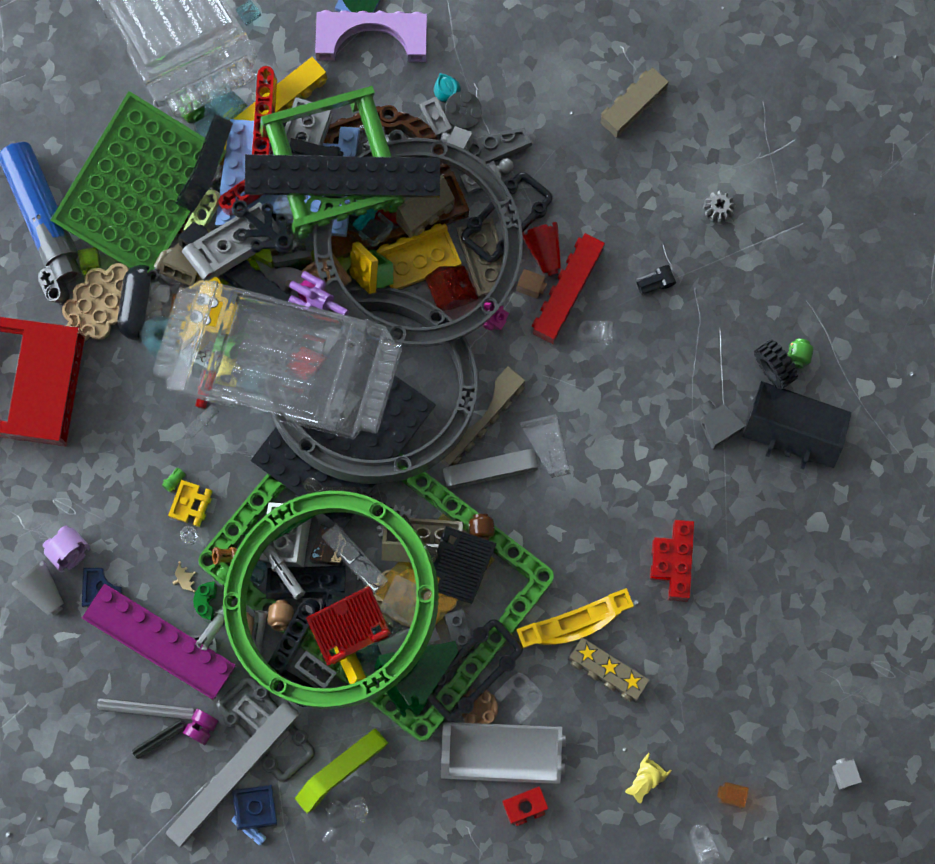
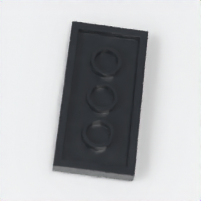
[266,566,346,599]

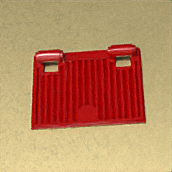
[306,586,391,666]

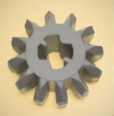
[703,191,736,223]

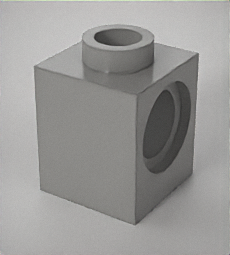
[447,126,473,151]

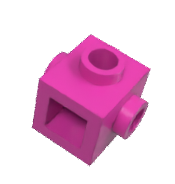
[483,303,509,331]

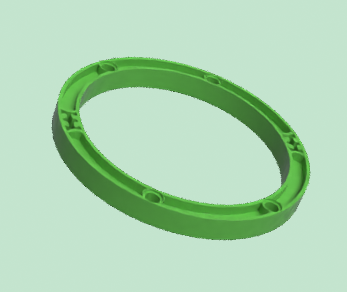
[223,491,439,709]

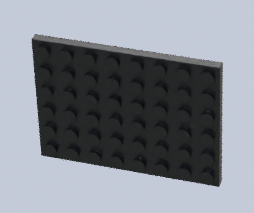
[250,339,436,529]

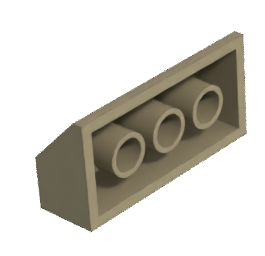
[382,518,463,562]

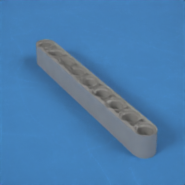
[165,700,301,848]

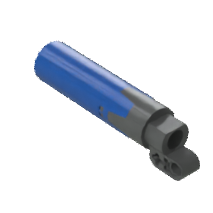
[0,142,82,304]

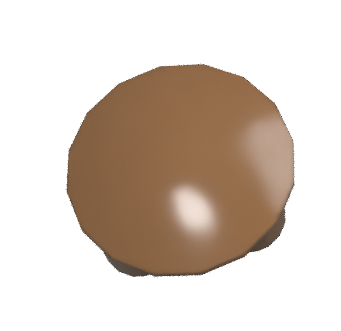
[462,688,498,724]

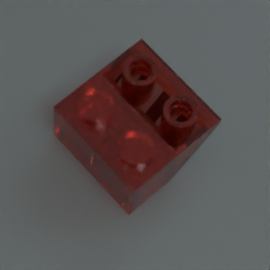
[425,266,478,310]

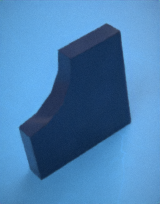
[82,568,122,607]

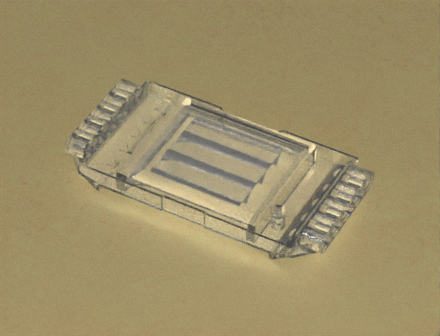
[96,0,257,117]
[153,280,402,439]

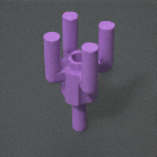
[289,271,349,317]

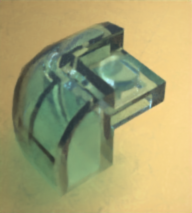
[201,87,248,120]

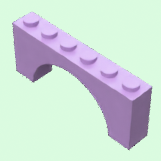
[315,10,427,62]

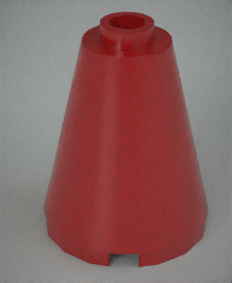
[522,222,561,276]

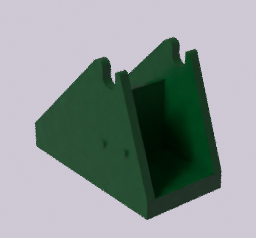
[374,641,458,718]

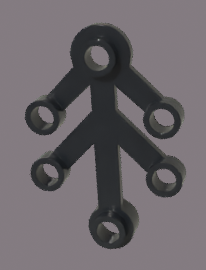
[232,200,293,253]

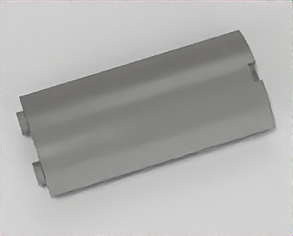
[441,722,566,784]

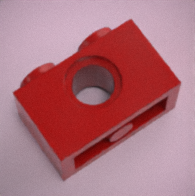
[502,786,548,826]

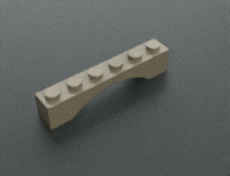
[441,366,525,467]

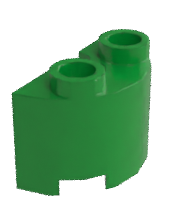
[193,581,217,623]

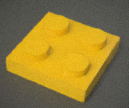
[349,242,378,294]

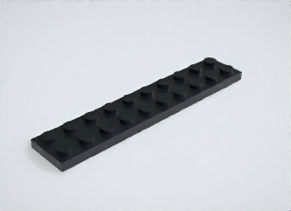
[245,154,440,198]

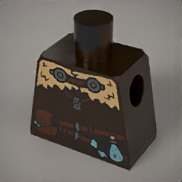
[310,524,358,566]

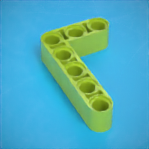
[294,728,388,814]

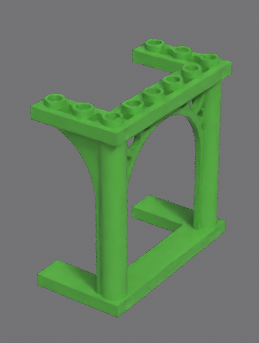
[260,86,406,239]

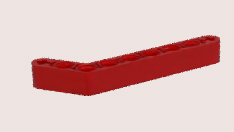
[219,66,277,215]

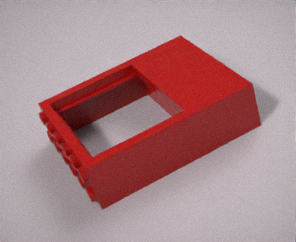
[0,317,85,447]

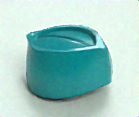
[434,73,461,102]

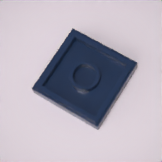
[232,785,277,831]

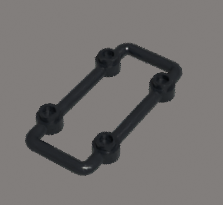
[461,172,553,263]
[427,619,523,721]

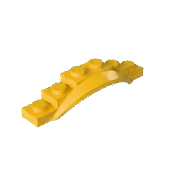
[516,588,634,649]

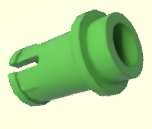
[162,467,186,492]

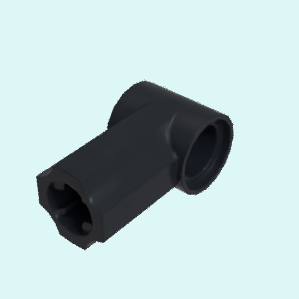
[636,265,676,295]

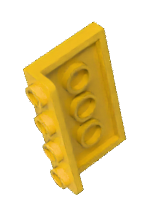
[376,224,462,290]

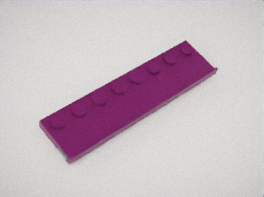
[81,583,236,701]

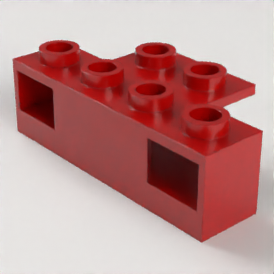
[650,520,694,602]

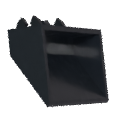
[743,381,852,470]

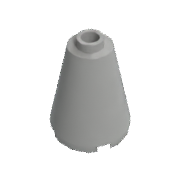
[12,560,64,616]

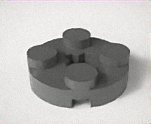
[444,91,482,129]

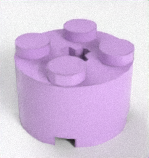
[43,526,90,572]

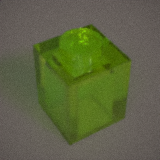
[78,247,102,275]

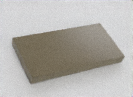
[456,218,514,298]

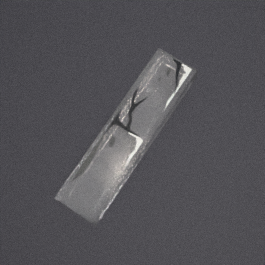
[322,524,388,594]

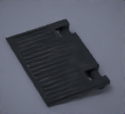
[432,526,497,604]

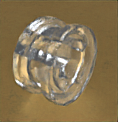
[180,526,198,545]

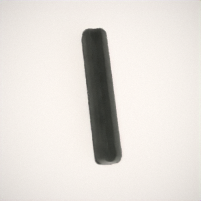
[132,720,186,759]

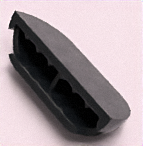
[117,265,151,341]

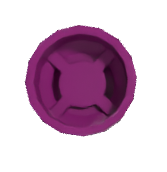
[183,709,219,745]

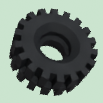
[754,339,798,390]

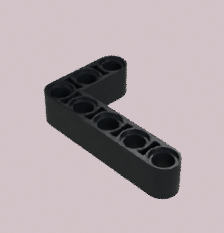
[176,114,233,212]
[268,599,320,707]

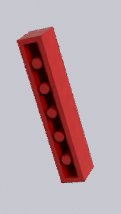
[531,233,605,344]

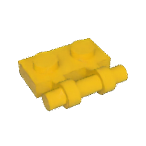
[168,480,213,527]

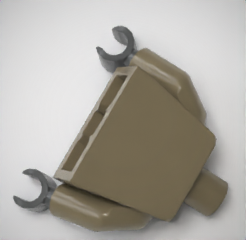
[147,243,203,298]

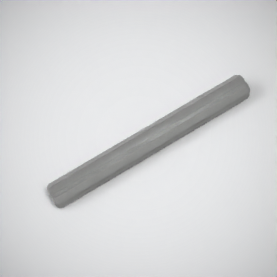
[97,699,195,720]

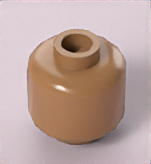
[267,600,294,631]

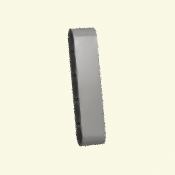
[443,449,539,489]

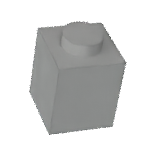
[832,757,862,790]

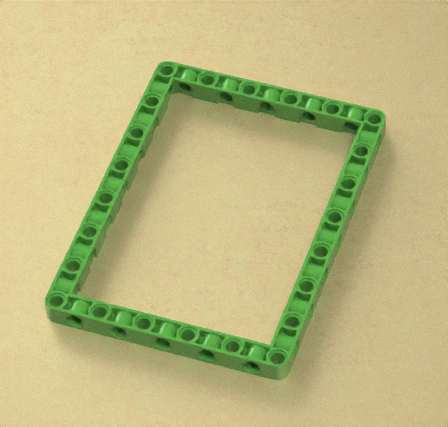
[198,453,554,742]

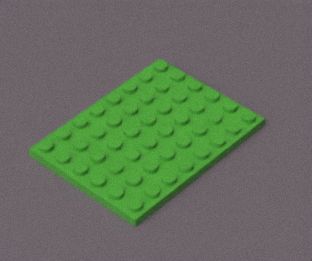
[50,91,227,276]

